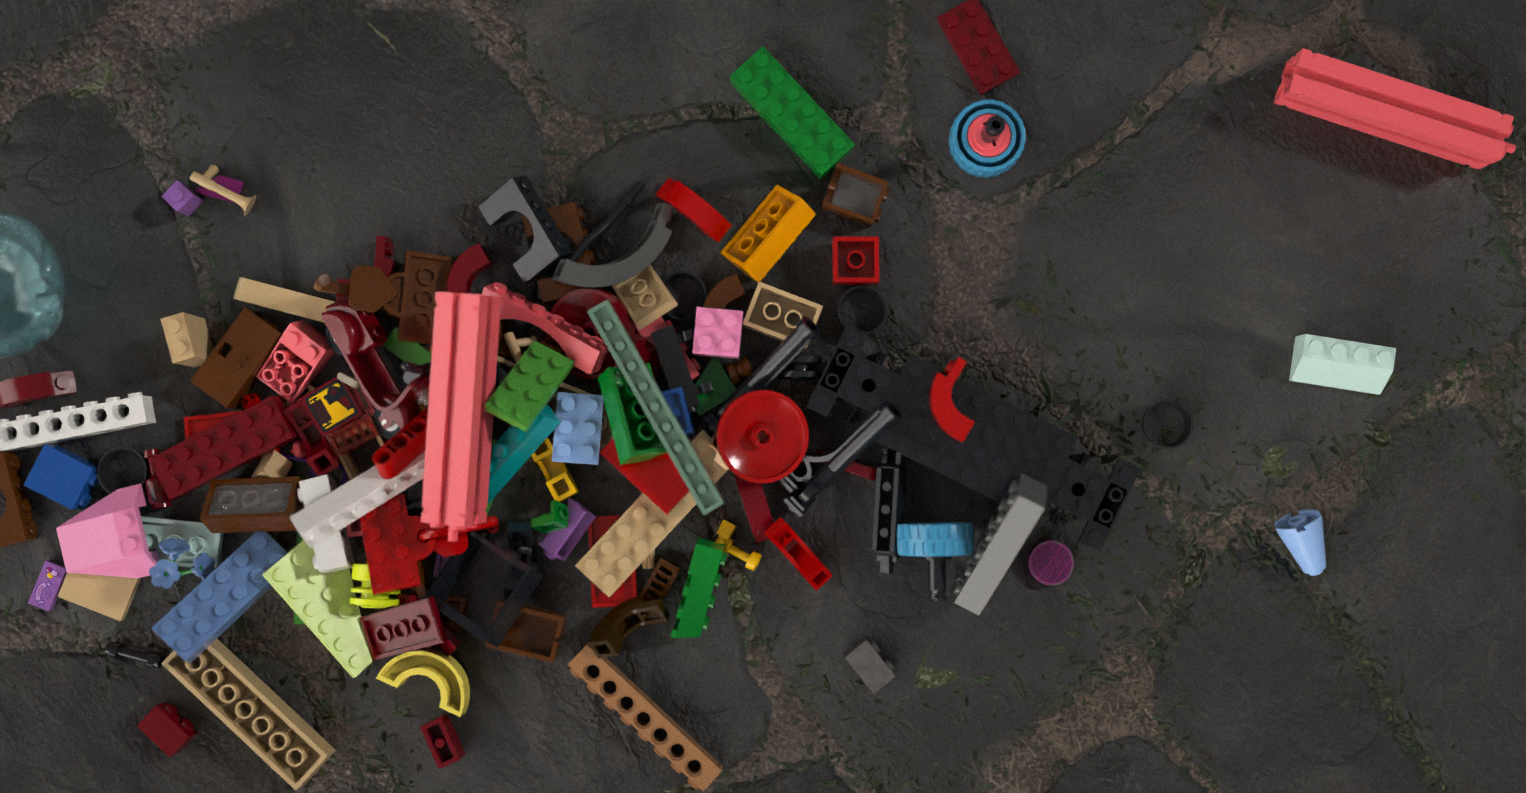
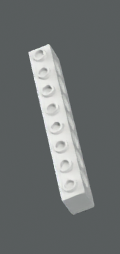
[0,392,156,452]

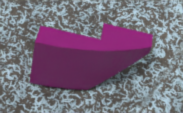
[194,175,243,204]

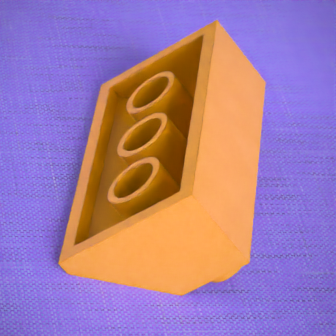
[720,185,816,283]

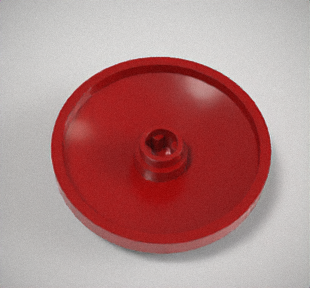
[716,390,809,483]

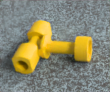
[715,519,762,571]

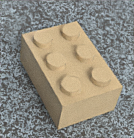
[743,282,823,351]

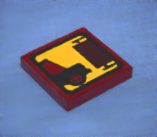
[300,377,365,438]

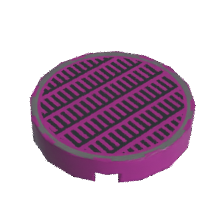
[1028,540,1074,586]

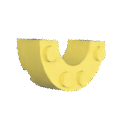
[376,648,470,717]

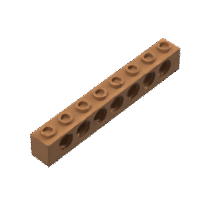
[568,643,723,791]

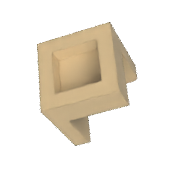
[251,450,292,478]

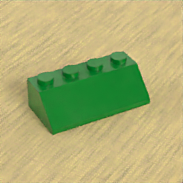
[598,363,668,465]

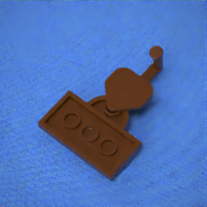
[313,250,452,345]

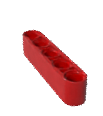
[372,407,428,479]

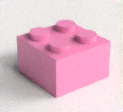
[692,307,743,359]

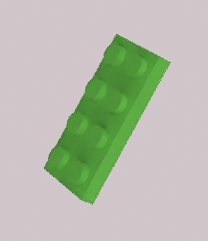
[485,340,574,432]

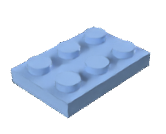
[552,392,604,465]

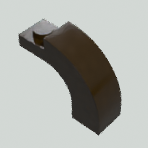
[588,596,670,658]

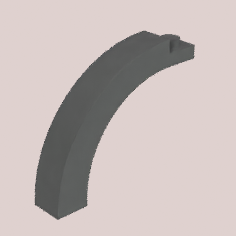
[552,203,673,287]

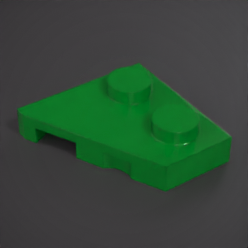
[695,357,736,416]

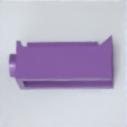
[538,498,596,561]

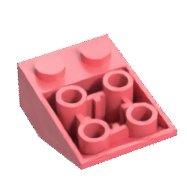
[256,320,335,403]

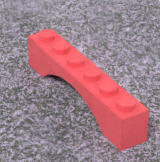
[481,282,608,375]

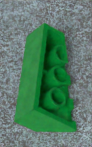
[671,538,727,638]

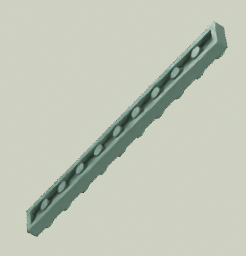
[587,299,725,515]

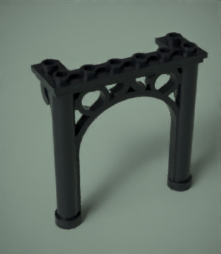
[703,317,903,517]

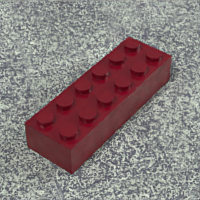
[149,396,300,500]

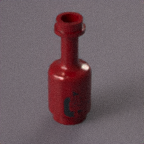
[143,449,173,510]

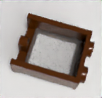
[820,163,890,227]

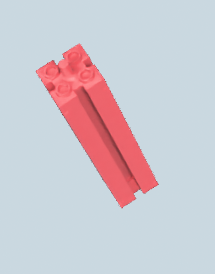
[1273,48,1516,170]
[421,292,501,542]

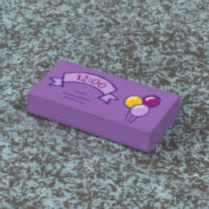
[28,560,67,611]

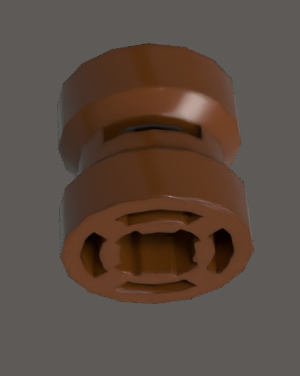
[725,356,753,385]

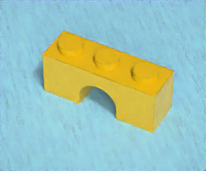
[531,435,580,502]

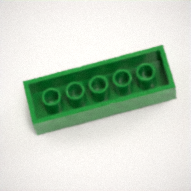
[730,46,855,180]

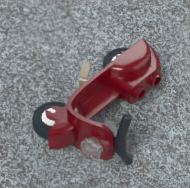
[321,300,431,439]

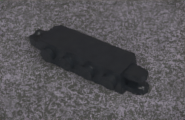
[872,446,907,574]

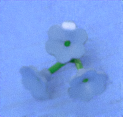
[149,538,215,588]

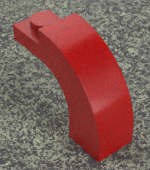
[655,177,732,243]
[929,357,975,443]
[764,517,833,591]

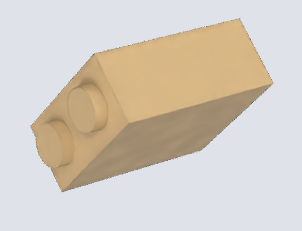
[161,312,213,367]

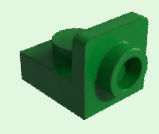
[531,500,569,534]

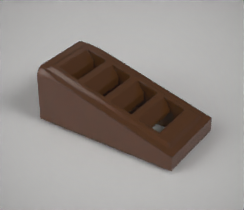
[639,557,681,601]

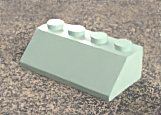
[1289,334,1396,395]

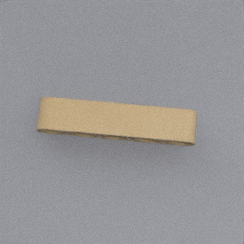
[233,277,335,323]

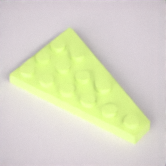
[262,540,373,678]

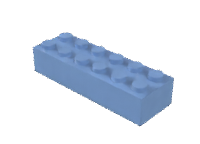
[151,532,287,663]

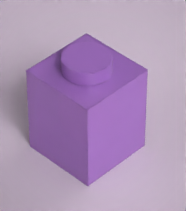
[161,180,204,217]

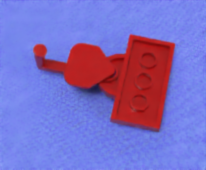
[360,494,499,595]

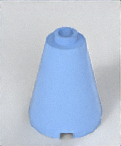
[1274,509,1326,576]

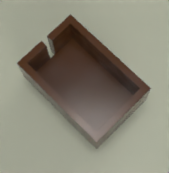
[486,599,568,663]

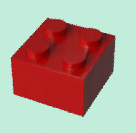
[832,236,879,286]

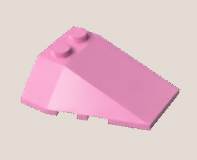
[56,484,159,578]

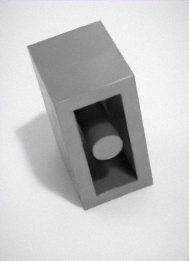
[844,638,895,694]

